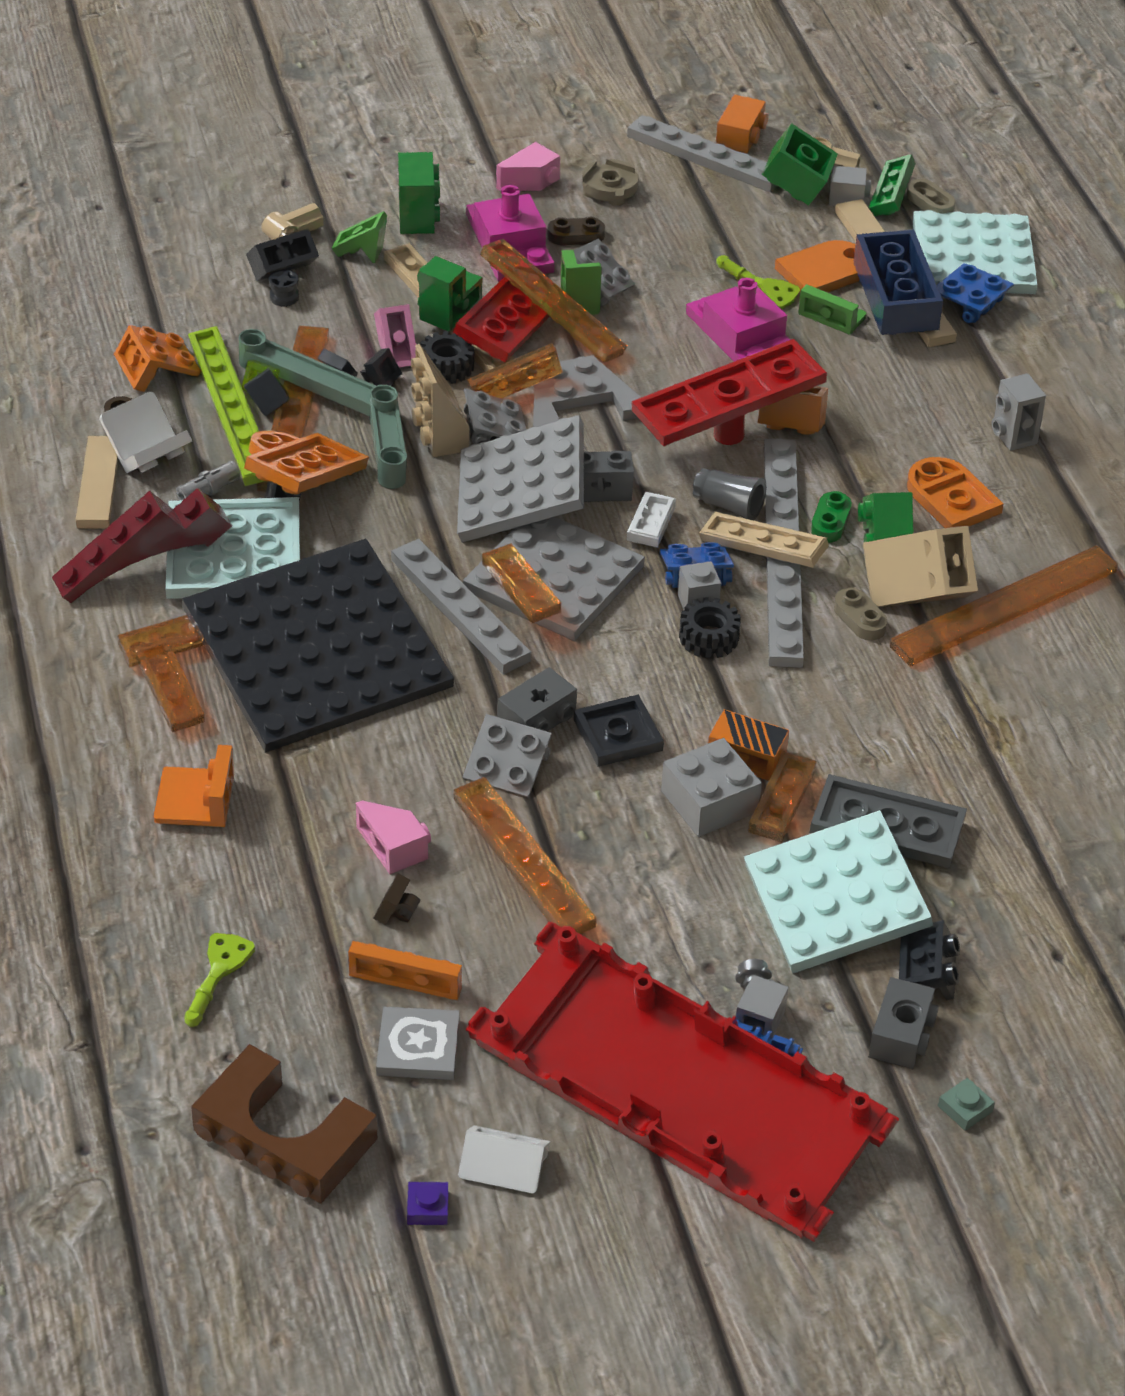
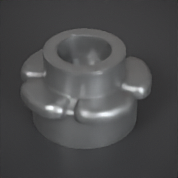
[735,959,772,990]

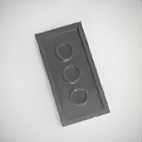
[810,774,967,868]

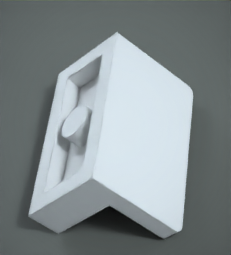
[458,1125,550,1193]

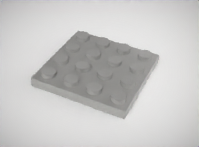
[457,415,584,542]
[463,517,645,641]

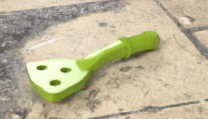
[716,255,800,310]
[184,933,255,1027]

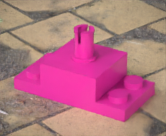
[466,185,554,281]
[686,278,790,361]

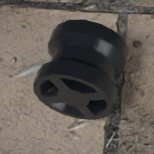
[269,270,299,307]

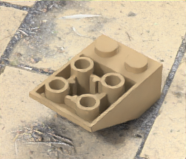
[411,344,469,457]
[863,526,978,607]

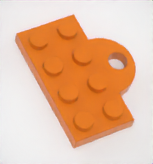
[244,431,369,494]

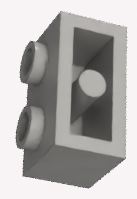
[992,373,1046,451]

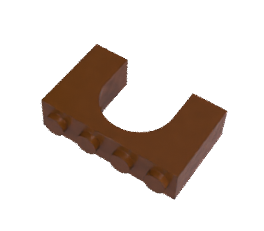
[191,1044,378,1204]

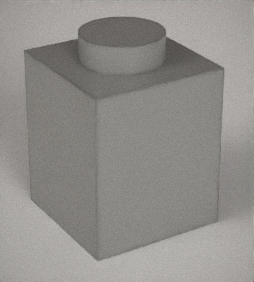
[829,166,871,206]
[678,561,721,610]
[736,975,789,1036]

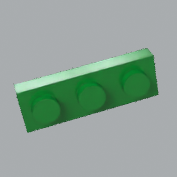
[869,154,916,217]

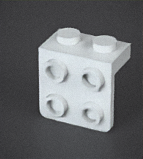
[100,392,192,473]

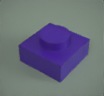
[407,1182,448,1225]

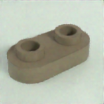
[906,179,955,213]
[834,587,887,640]

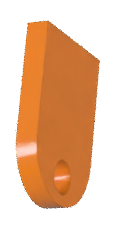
[775,240,860,293]
[907,457,1004,528]

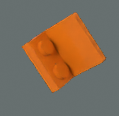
[114,325,201,392]
[153,745,235,827]

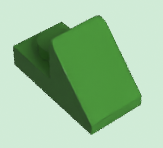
[331,211,387,263]

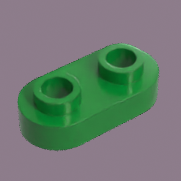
[811,491,852,543]

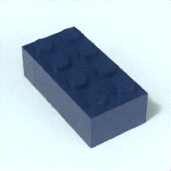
[854,229,943,335]

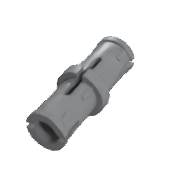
[176,461,241,500]

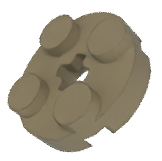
[582,159,639,206]

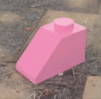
[496,142,560,191]
[374,304,416,368]
[356,800,431,875]

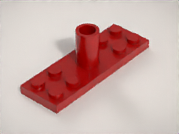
[632,339,827,446]

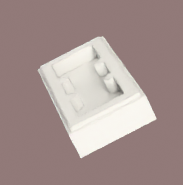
[627,492,676,548]

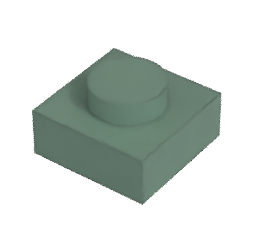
[938,1077,995,1131]

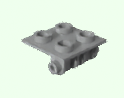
[574,239,635,307]
[464,388,526,444]
[462,714,552,798]

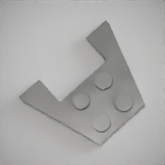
[533,355,641,427]

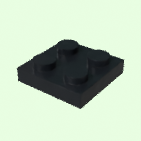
[573,694,664,767]

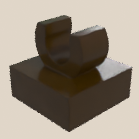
[373,873,421,925]

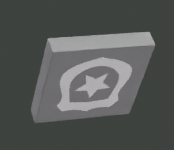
[376,1006,459,1080]

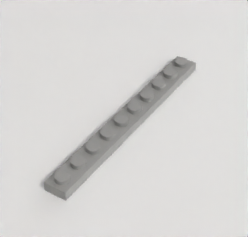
[763,438,804,668]

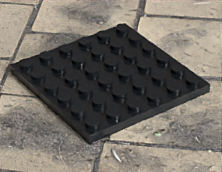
[182,538,454,753]

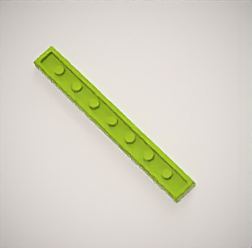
[188,326,263,486]

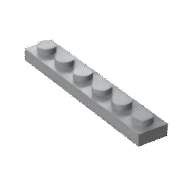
[627,115,777,192]
[391,538,531,674]

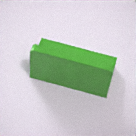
[560,250,602,317]
[798,284,867,335]

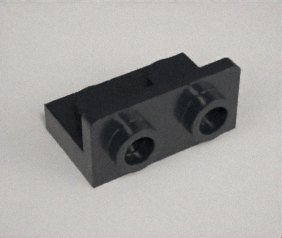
[899,920,960,1001]

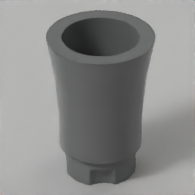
[693,468,767,520]

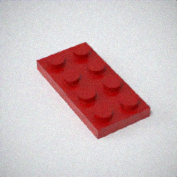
[453,274,558,362]

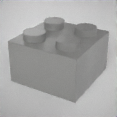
[661,738,762,837]

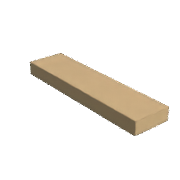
[76,436,119,529]
[699,512,829,568]

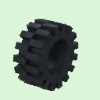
[420,331,474,384]
[679,597,741,658]

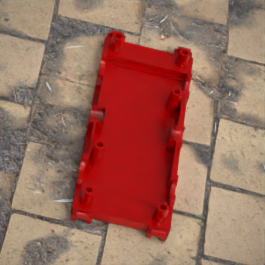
[466,921,899,1242]

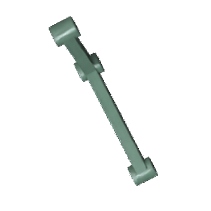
[239,329,407,489]

